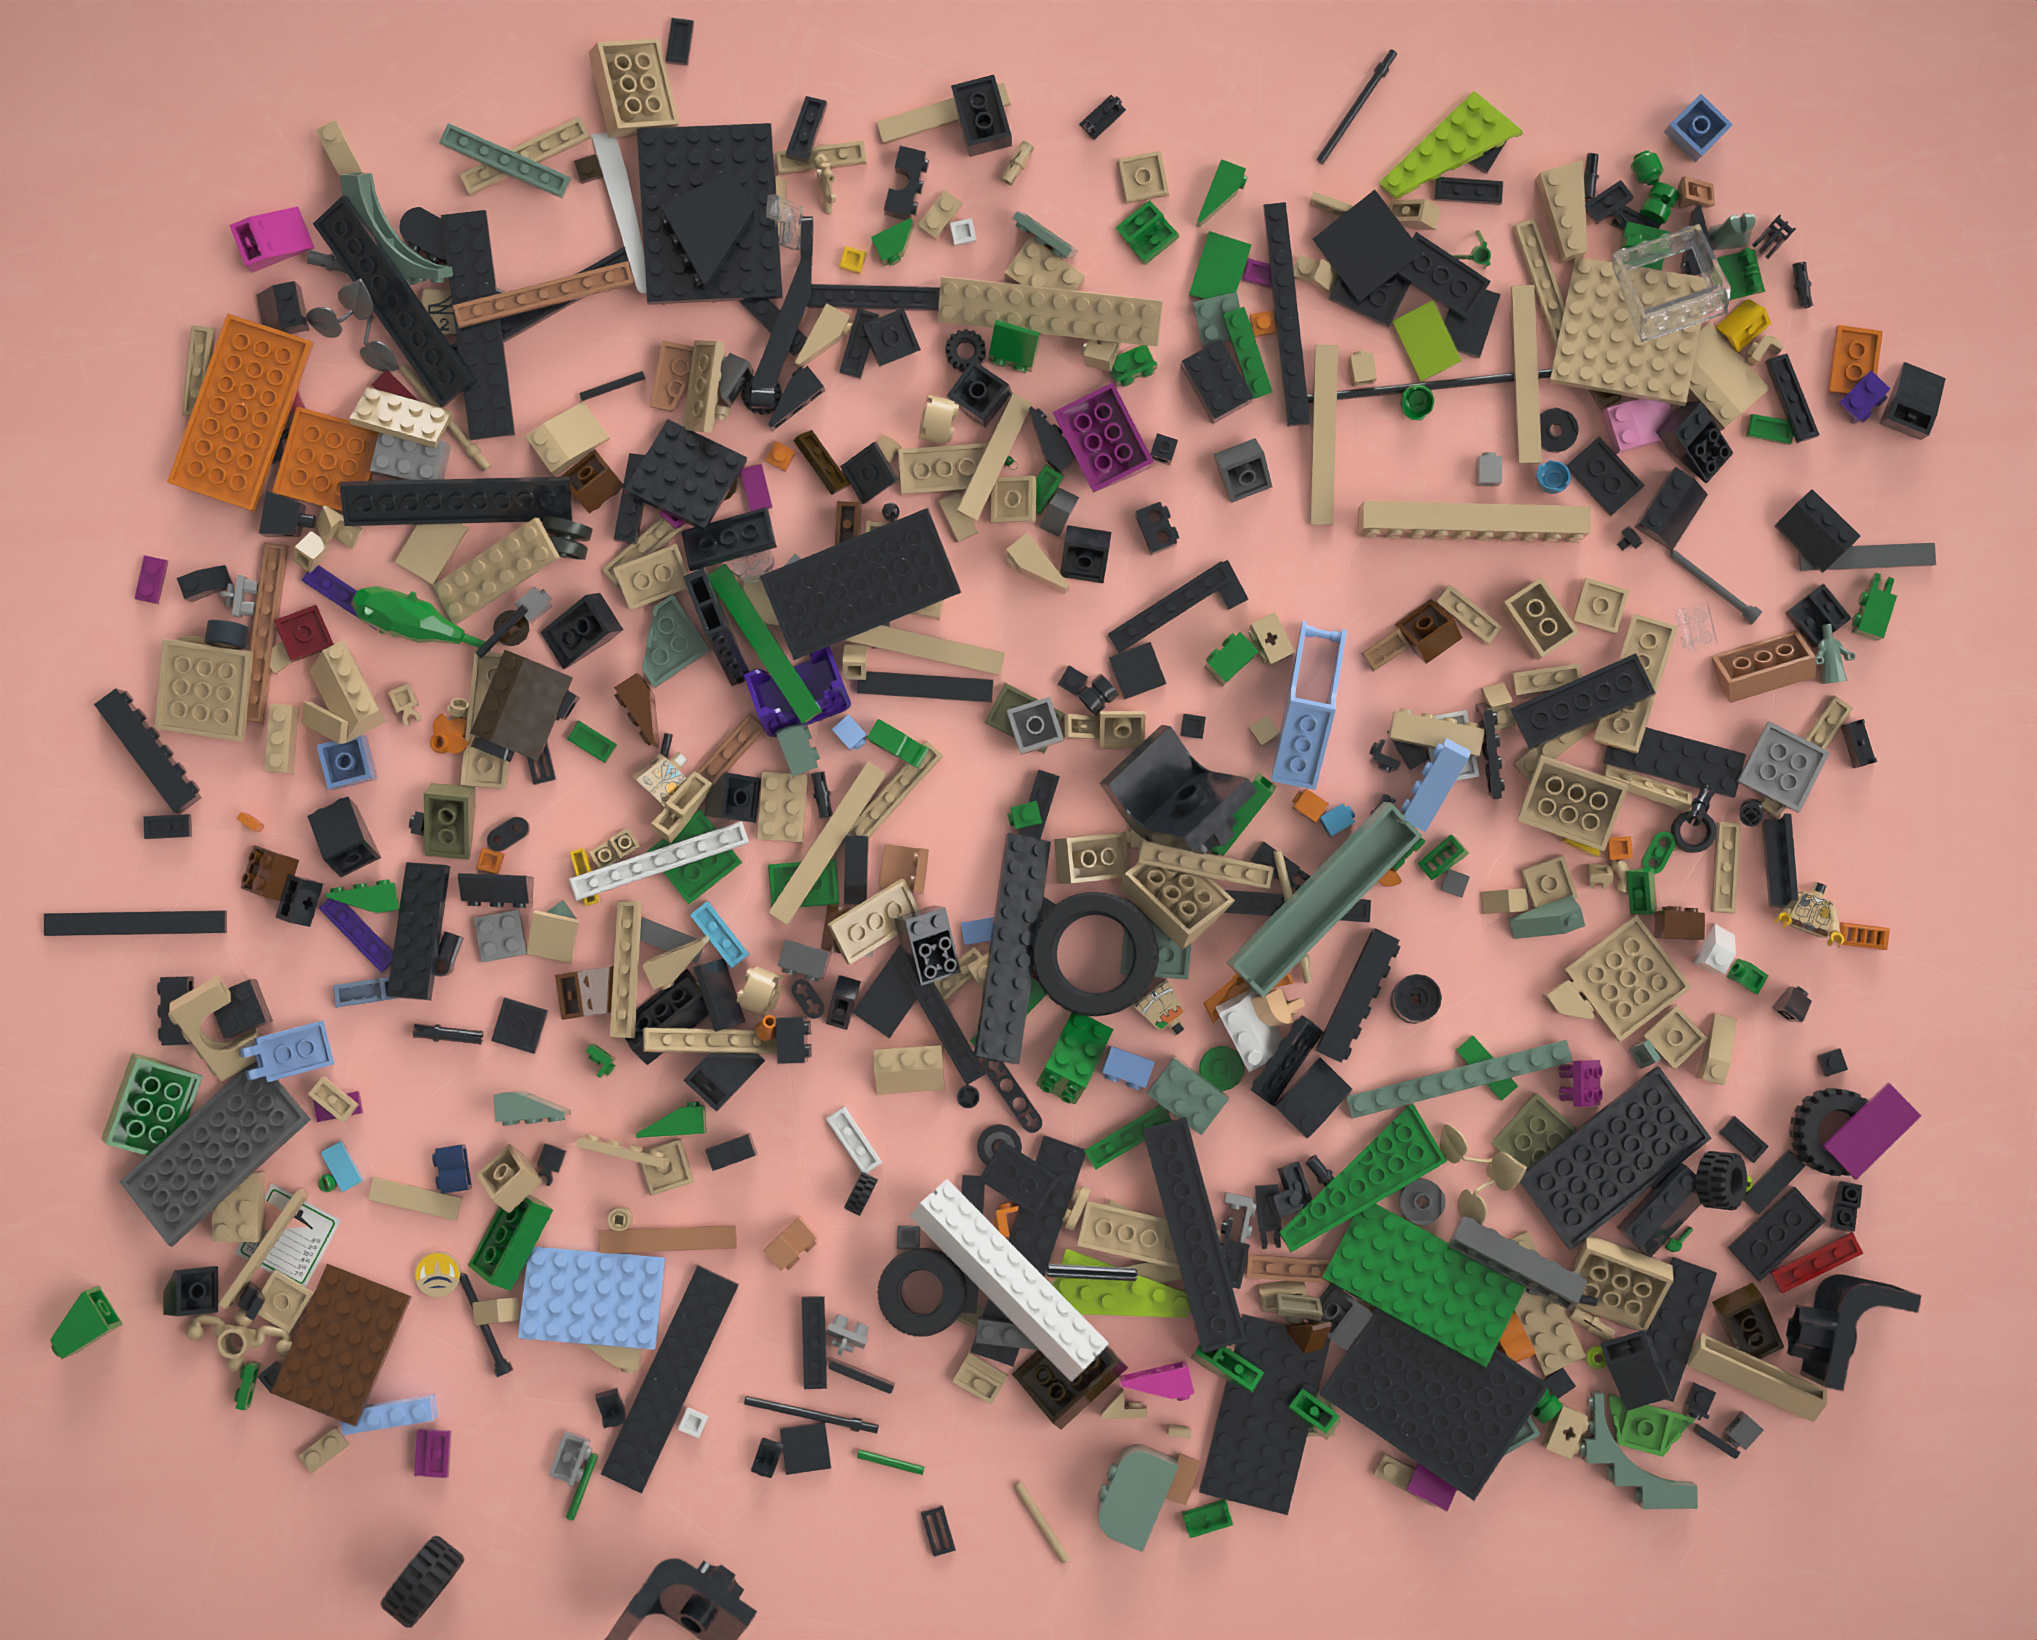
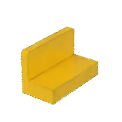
[1716,299,1772,353]

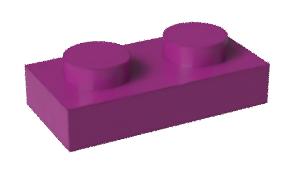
[134,555,169,605]

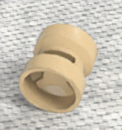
[608,1207,633,1231]

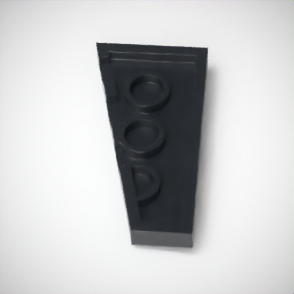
[1475,703,1505,799]

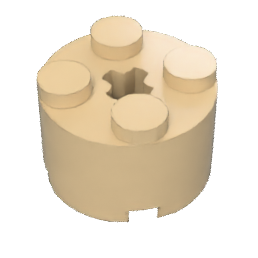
[918,395,959,445]
[737,966,784,1017]

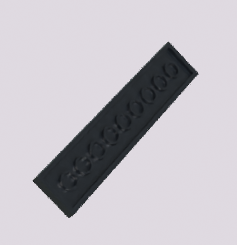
[313,196,475,408]
[441,210,516,441]
[339,476,573,526]
[974,833,1051,1065]
[1142,1117,1247,1353]
[970,1135,1086,1367]
[601,1265,739,1494]

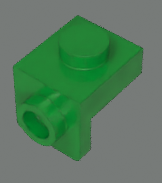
[1007,801,1042,830]

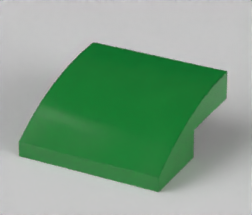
[1115,200,1180,265]

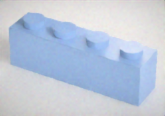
[1401,738,1470,832]
[340,1394,438,1435]

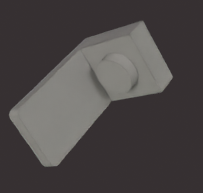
[1223,1192,1256,1244]

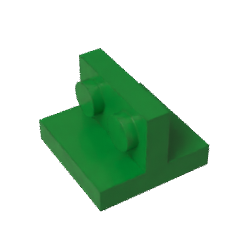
[1616,222,1672,271]

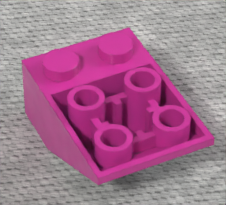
[229,206,315,273]

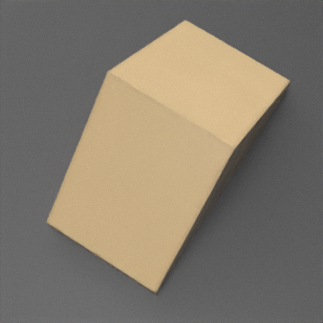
[1064,714,1100,739]
[1481,888,1529,914]
[472,1297,520,1326]

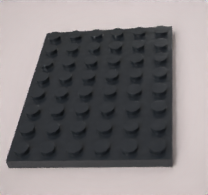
[637,123,783,305]
[1319,1308,1550,1501]

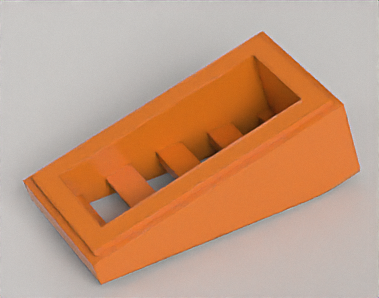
[1840,922,1890,950]

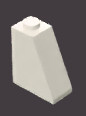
[1692,924,1736,974]

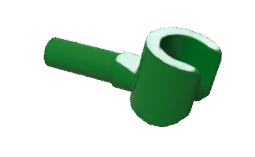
[1665,1226,1693,1252]

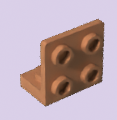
[879,844,929,894]

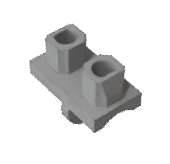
[219,575,259,618]
[826,1314,868,1356]

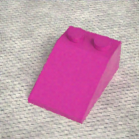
[1120,1360,1195,1401]

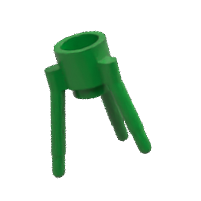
[1452,230,1491,269]

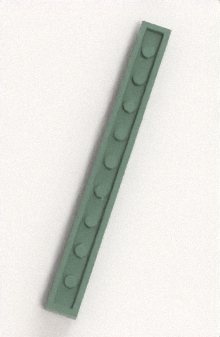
[1346,1040,1573,1119]

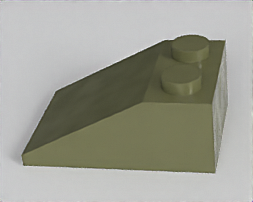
[423,783,476,860]

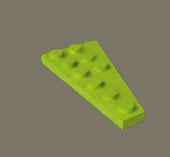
[1379,91,1523,200]

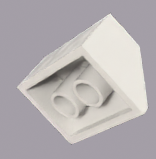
[1215,989,1282,1072]

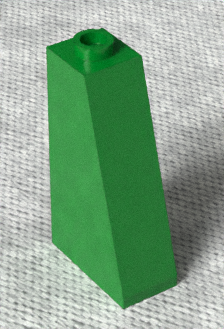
[1210,773,1277,856]

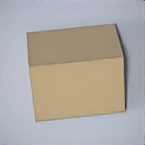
[877,434,901,464]

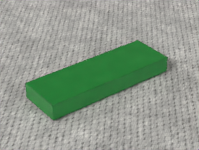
[1456,1035,1518,1101]

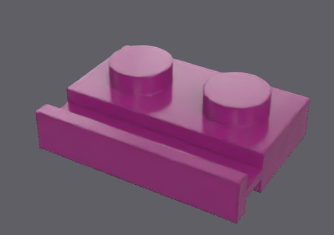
[414,1429,452,1478]

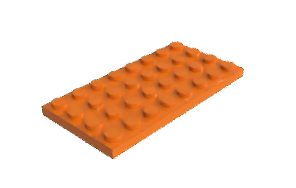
[167,313,314,512]

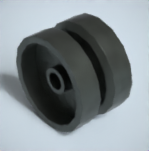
[542,517,593,560]

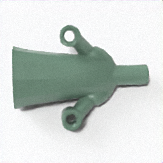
[1815,624,1856,684]

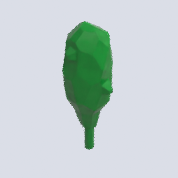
[351,586,491,652]

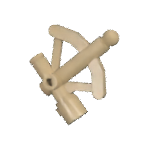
[813,154,836,215]

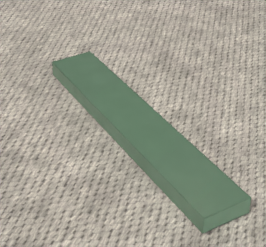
[439,123,571,199]

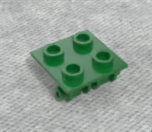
[1714,247,1765,302]

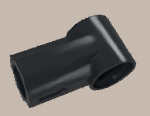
[435,931,464,977]

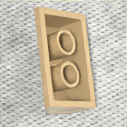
[873,1045,945,1095]

